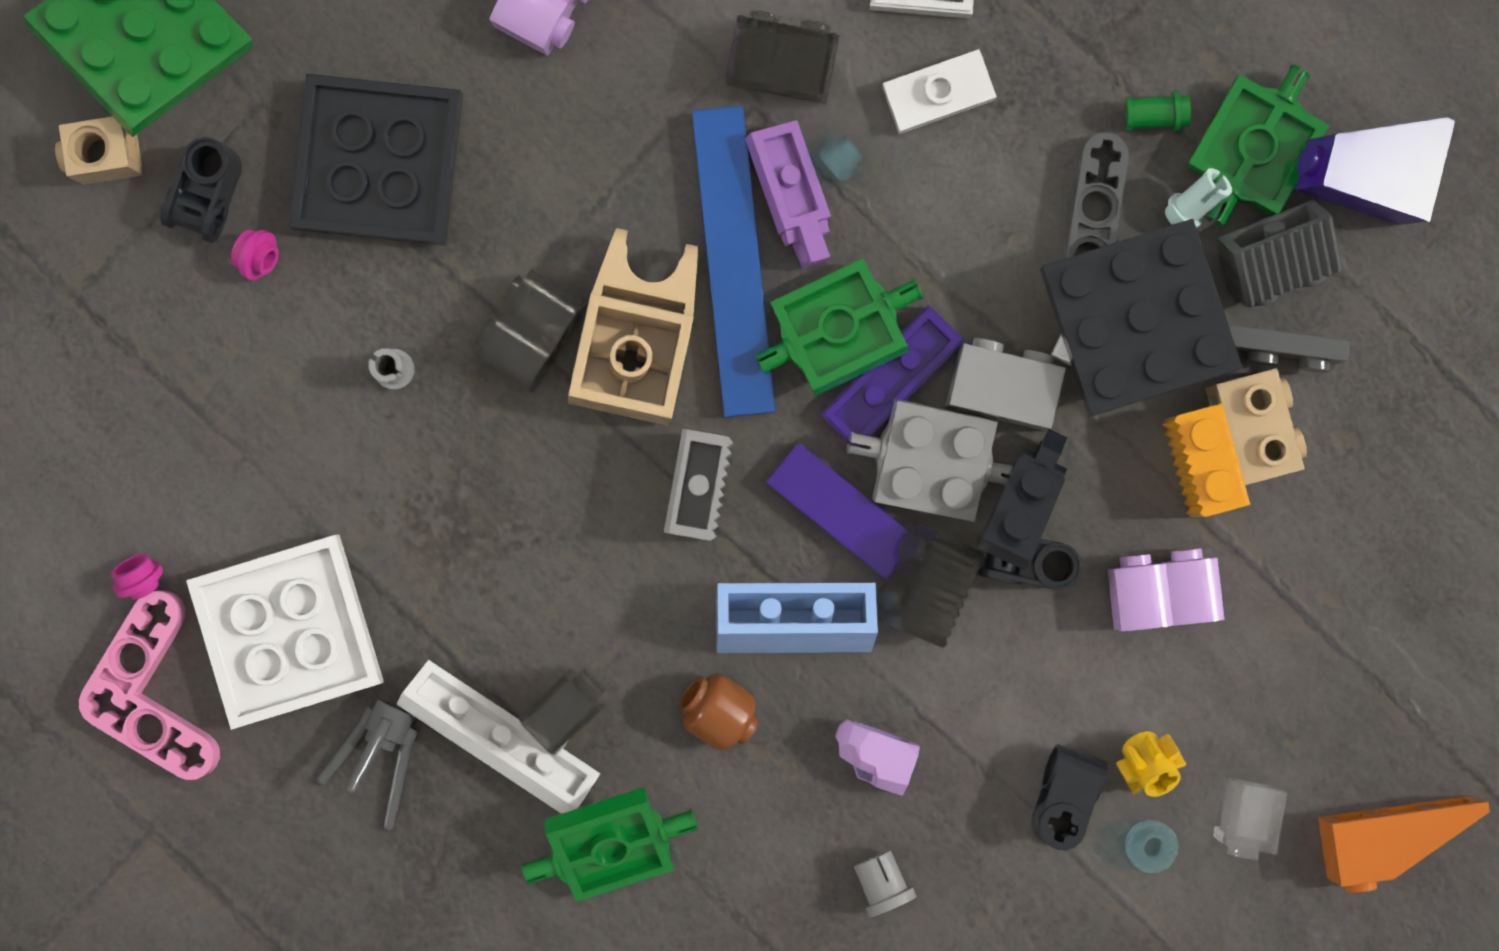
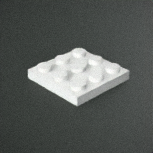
[186,535,384,730]

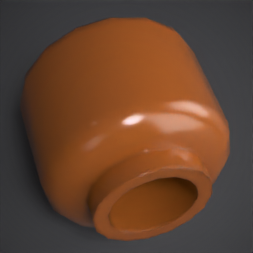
[678,673,758,751]

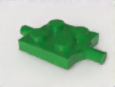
[1185,64,1330,227]
[755,258,923,396]
[521,787,698,902]

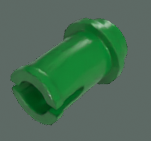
[1125,90,1191,132]

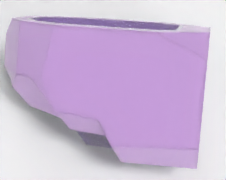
[835,719,920,796]

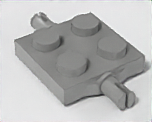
[846,398,1013,522]

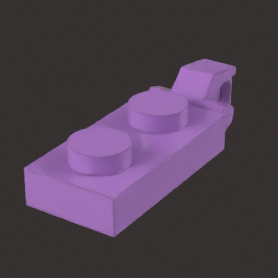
[745,120,831,270]

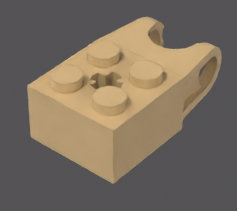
[568,228,698,426]

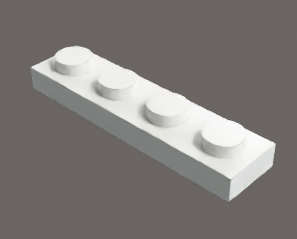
[397,660,601,814]

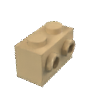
[1205,368,1307,485]

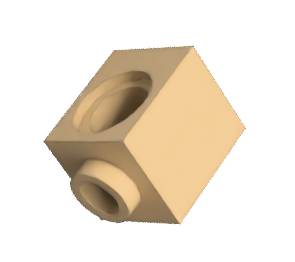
[55,117,143,185]

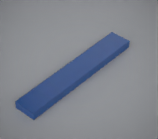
[692,105,776,418]

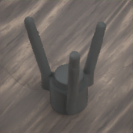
[317,699,419,831]

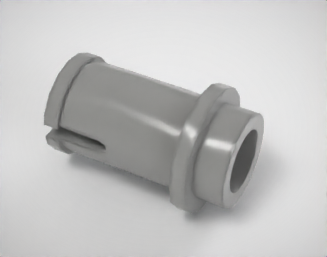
[369,349,415,390]

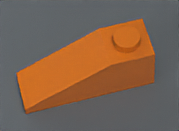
[1318,795,1490,893]

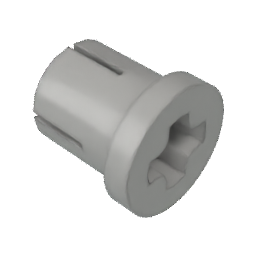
[853,850,917,918]

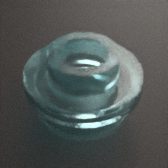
[818,134,865,183]
[1125,820,1178,873]

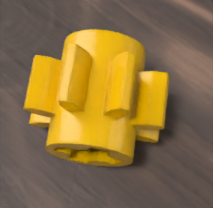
[1116,731,1186,797]

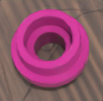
[231,230,279,280]
[110,553,163,600]

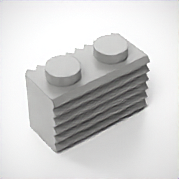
[664,429,734,541]

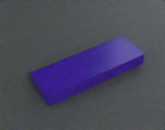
[820,305,965,446]
[766,442,919,580]

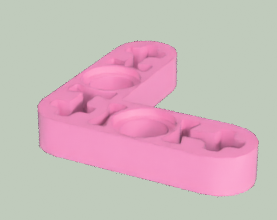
[79,590,220,780]

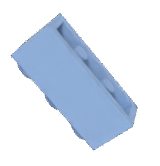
[716,583,878,653]

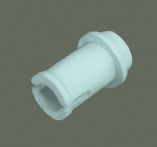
[1165,168,1232,229]

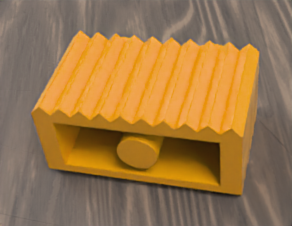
[1162,403,1250,517]

